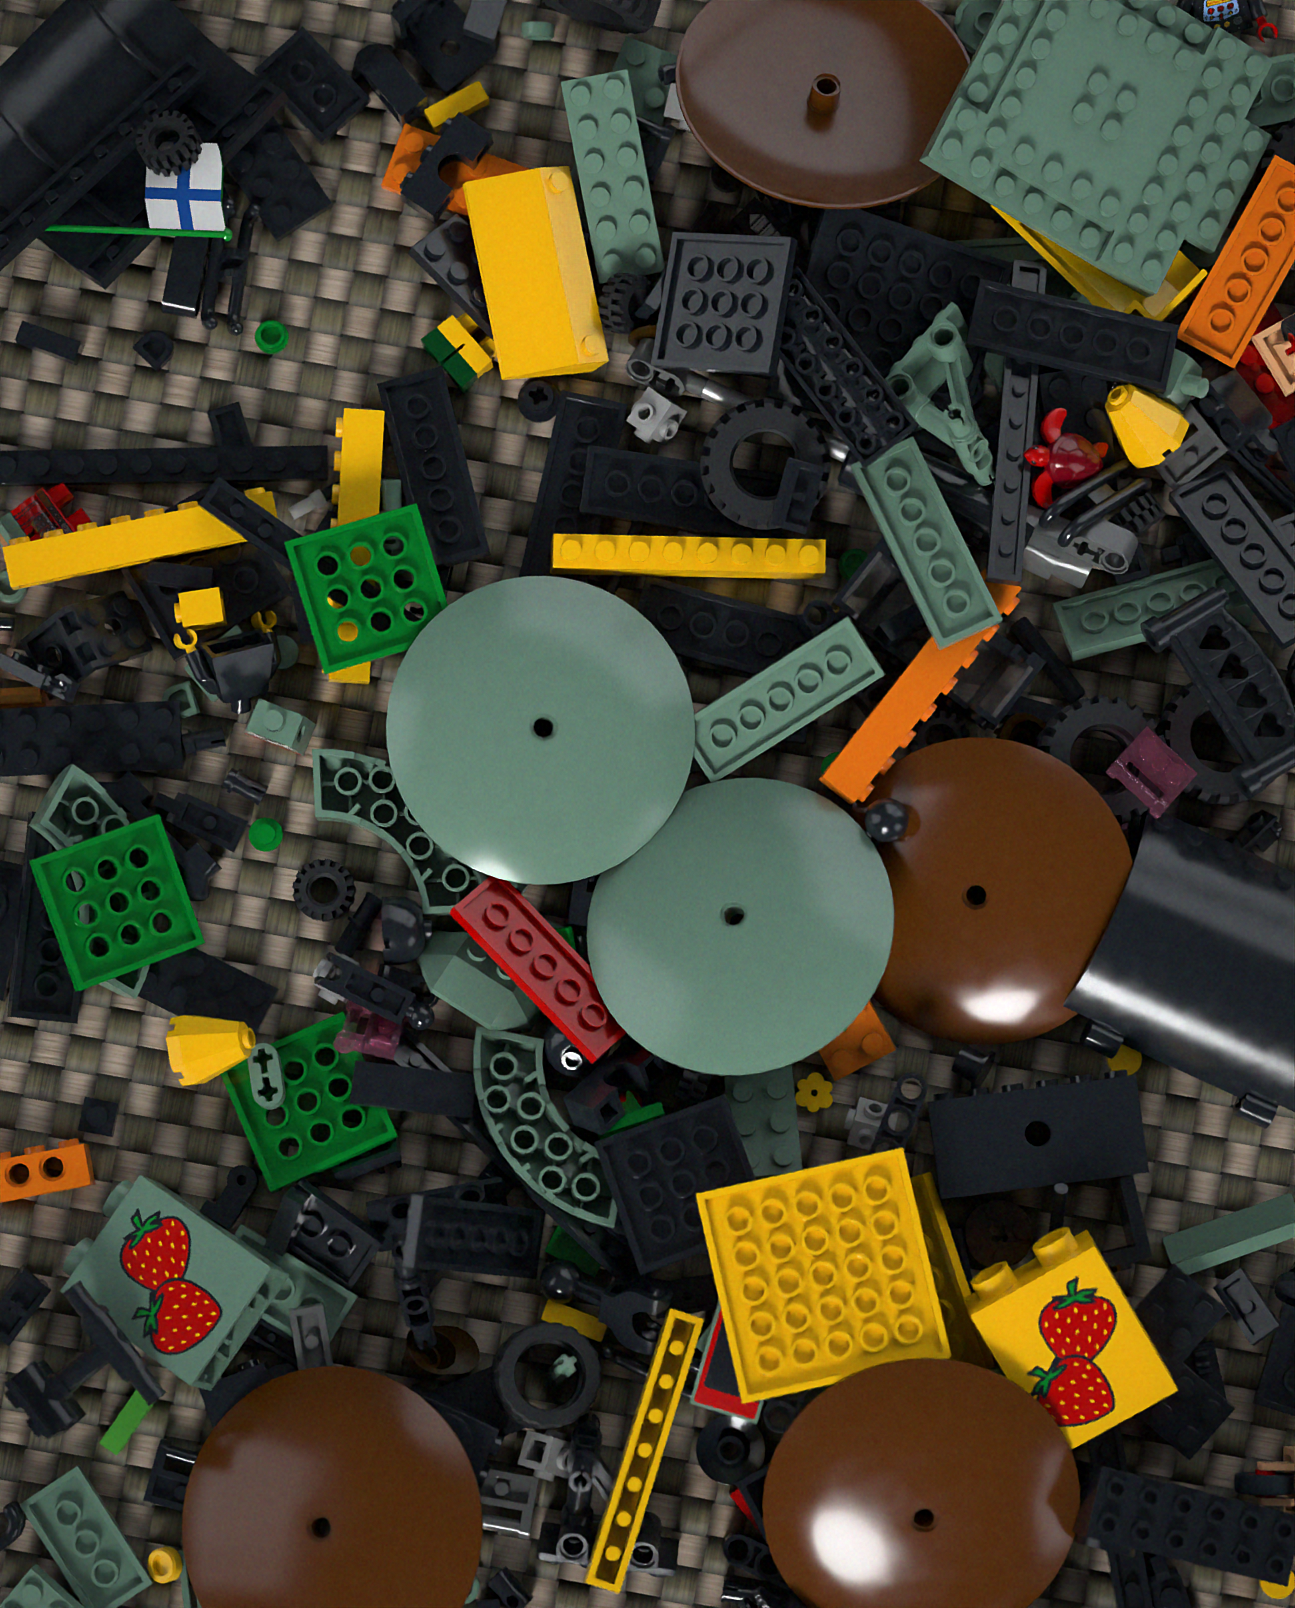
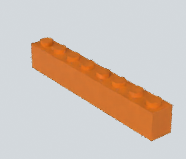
[818,566,1022,805]

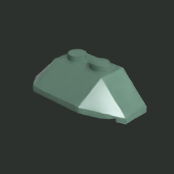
[415,932,543,1032]

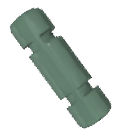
[543,1354,577,1389]

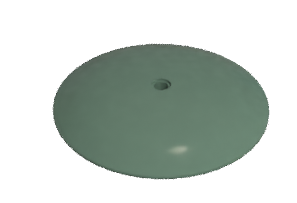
[386,576,695,885]
[587,778,894,1075]

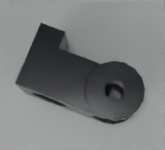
[200,1165,259,1230]

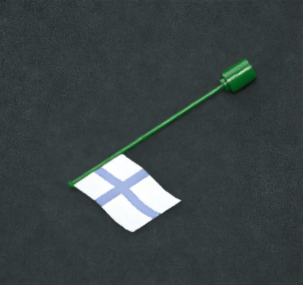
[0,142,233,242]

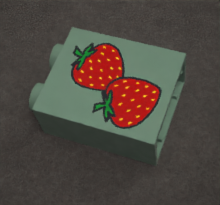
[60,1175,290,1391]

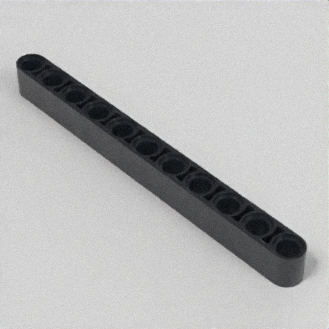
[764,1072,927,1433]

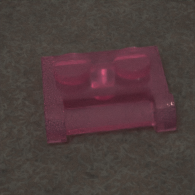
[1105,727,1198,819]
[333,1000,407,1060]

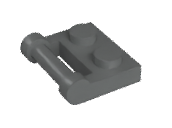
[1154,402,1229,490]
[479,1468,539,1539]

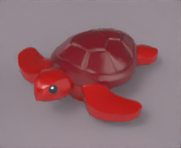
[1023,408,1109,509]

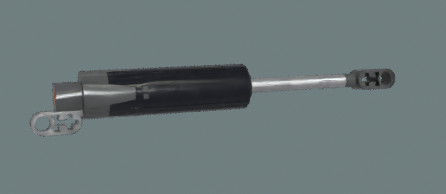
[625,338,1138,588]

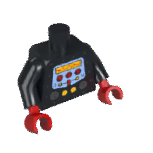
[1175,0,1278,43]

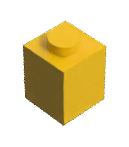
[174,587,227,631]

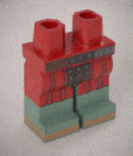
[0,483,92,547]

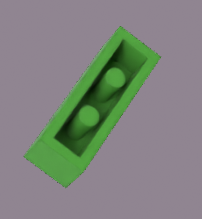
[99,1390,156,1456]

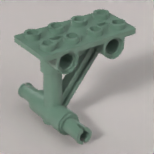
[885,302,994,486]

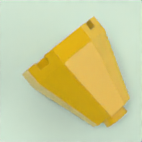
[1105,384,1190,469]
[166,1015,256,1086]

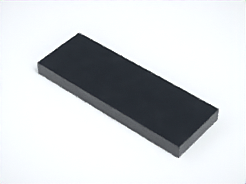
[350,1060,475,1119]

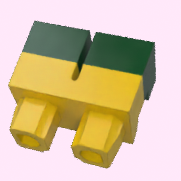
[421,313,497,394]

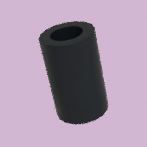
[487,1566,534,1608]

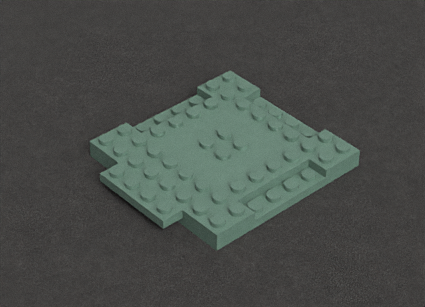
[919,0,1274,297]

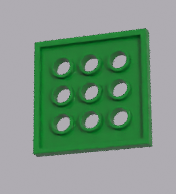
[284,503,448,675]
[29,814,205,991]
[220,1011,399,1194]

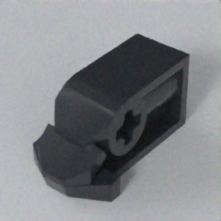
[351,43,429,128]

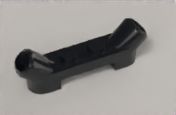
[99,771,222,901]

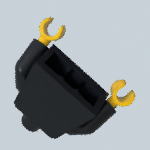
[173,611,282,714]

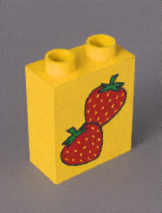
[965,1227,1178,1450]

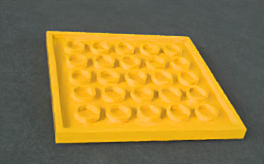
[696,1148,951,1404]

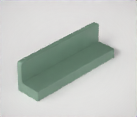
[1162,1194,1295,1275]

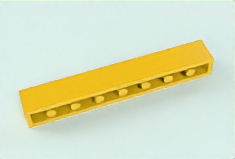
[322,408,385,684]
[2,487,278,590]
[551,534,826,580]
[583,1308,704,1593]

